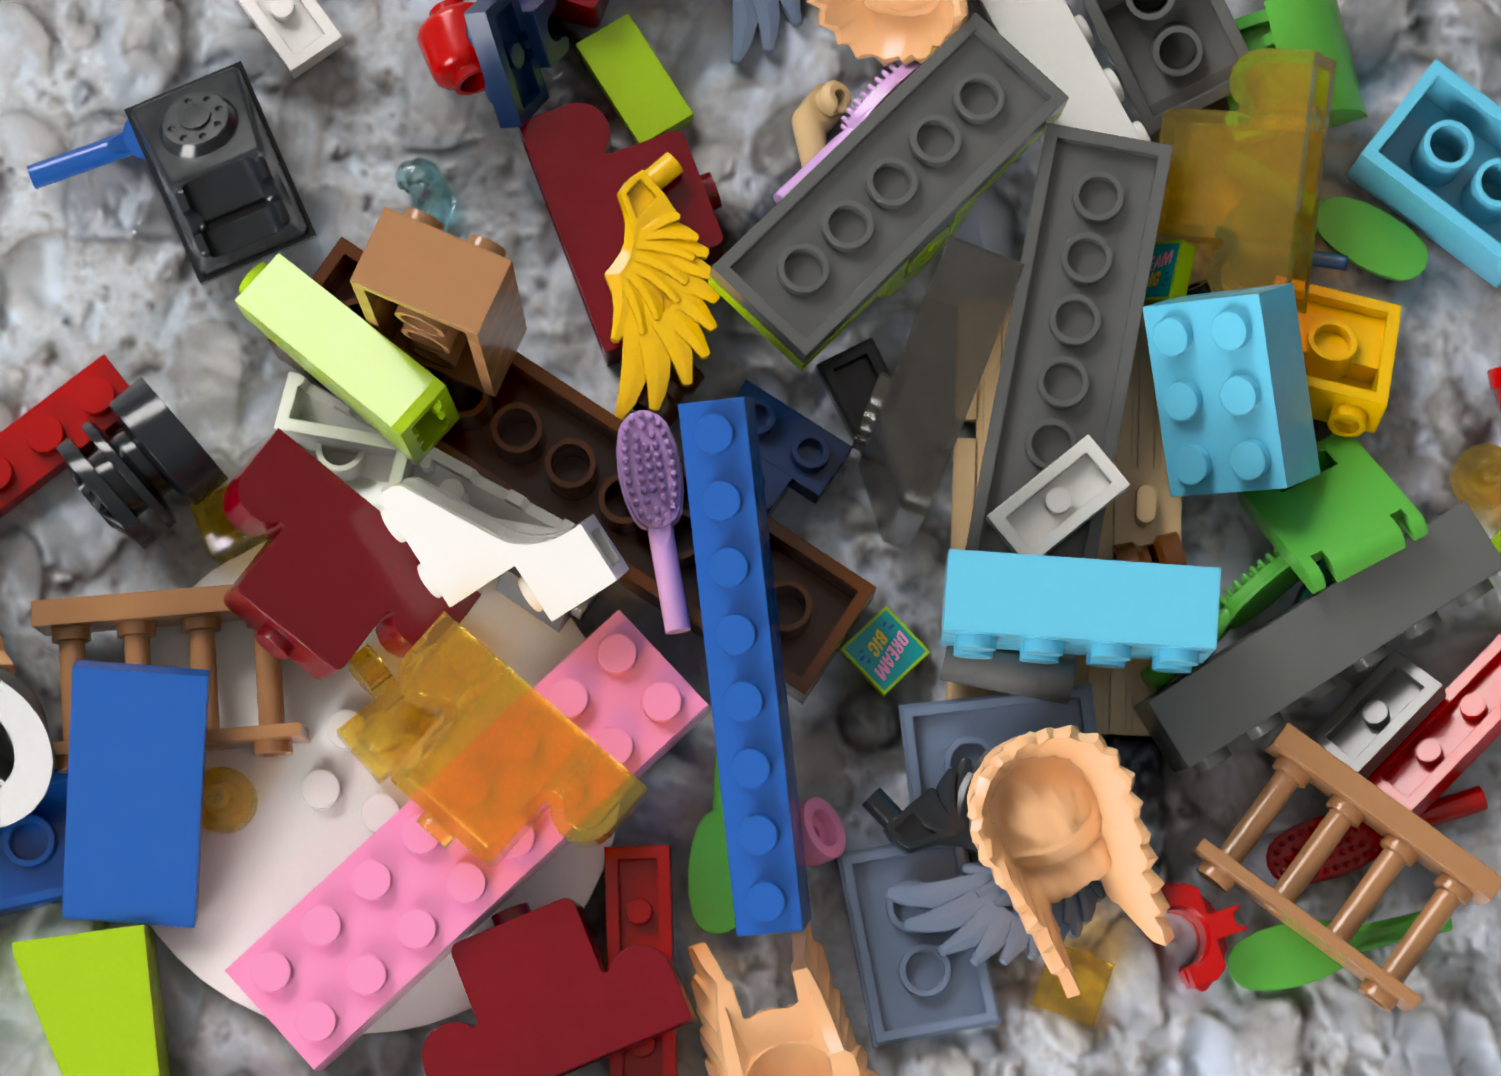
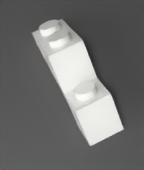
[377,477,629,622]

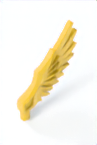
[604,152,720,421]

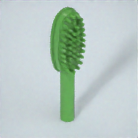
[1226,151,1428,282]
[1140,547,1300,692]
[688,752,736,934]
[1227,911,1453,991]

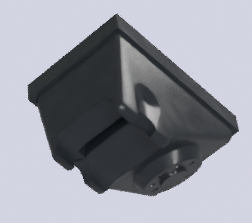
[124,61,317,285]

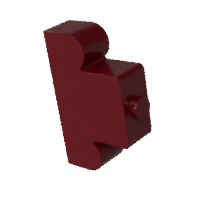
[519,103,723,367]
[223,428,482,680]
[421,898,698,1076]

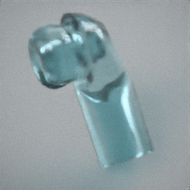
[395,157,455,233]

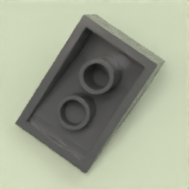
[1082,0,1262,135]

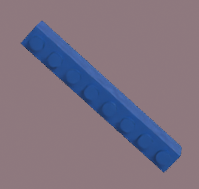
[678,397,812,937]

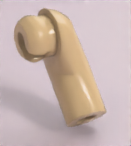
[792,80,851,167]

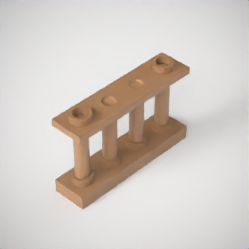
[31,584,310,773]
[1190,722,1501,1013]

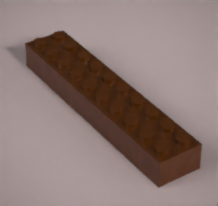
[268,236,877,705]

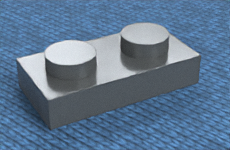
[1309,649,1447,779]

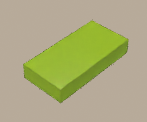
[575,13,694,144]

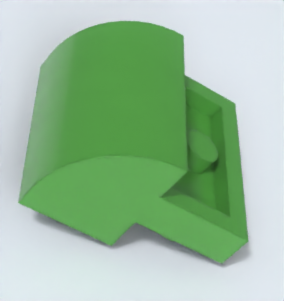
[1226,0,1368,149]

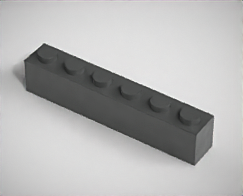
[1133,500,1501,775]

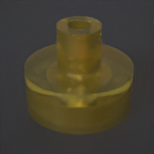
[1450,444,1501,510]
[202,767,258,834]

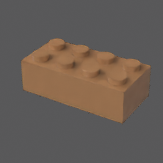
[350,207,527,398]

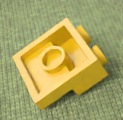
[1276,276,1402,437]

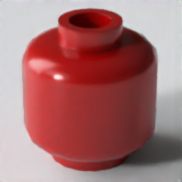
[417,0,485,95]

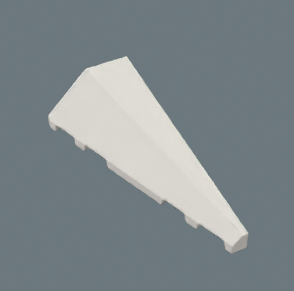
[274,372,575,534]

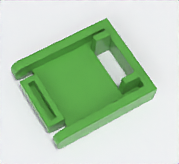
[1237,434,1428,594]

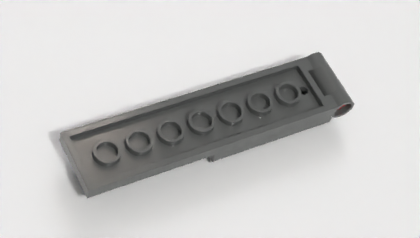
[940,123,1173,705]

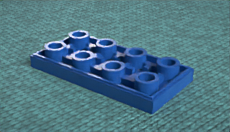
[62,660,211,928]

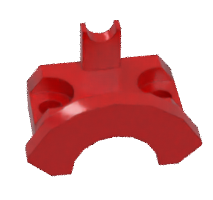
[1161,882,1248,993]

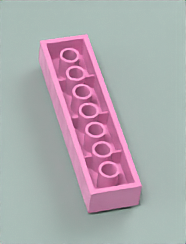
[225,609,708,1071]

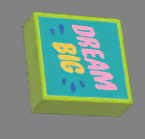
[1144,240,1197,306]
[839,606,931,698]

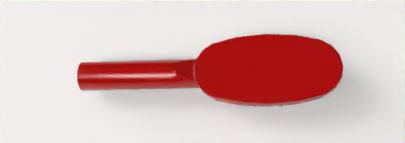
[1266,785,1488,884]

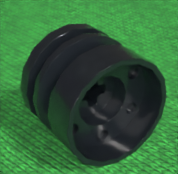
[56,377,229,549]

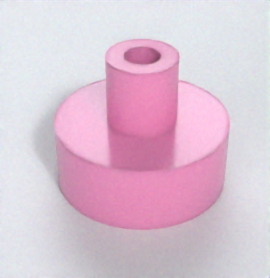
[799,797,846,867]

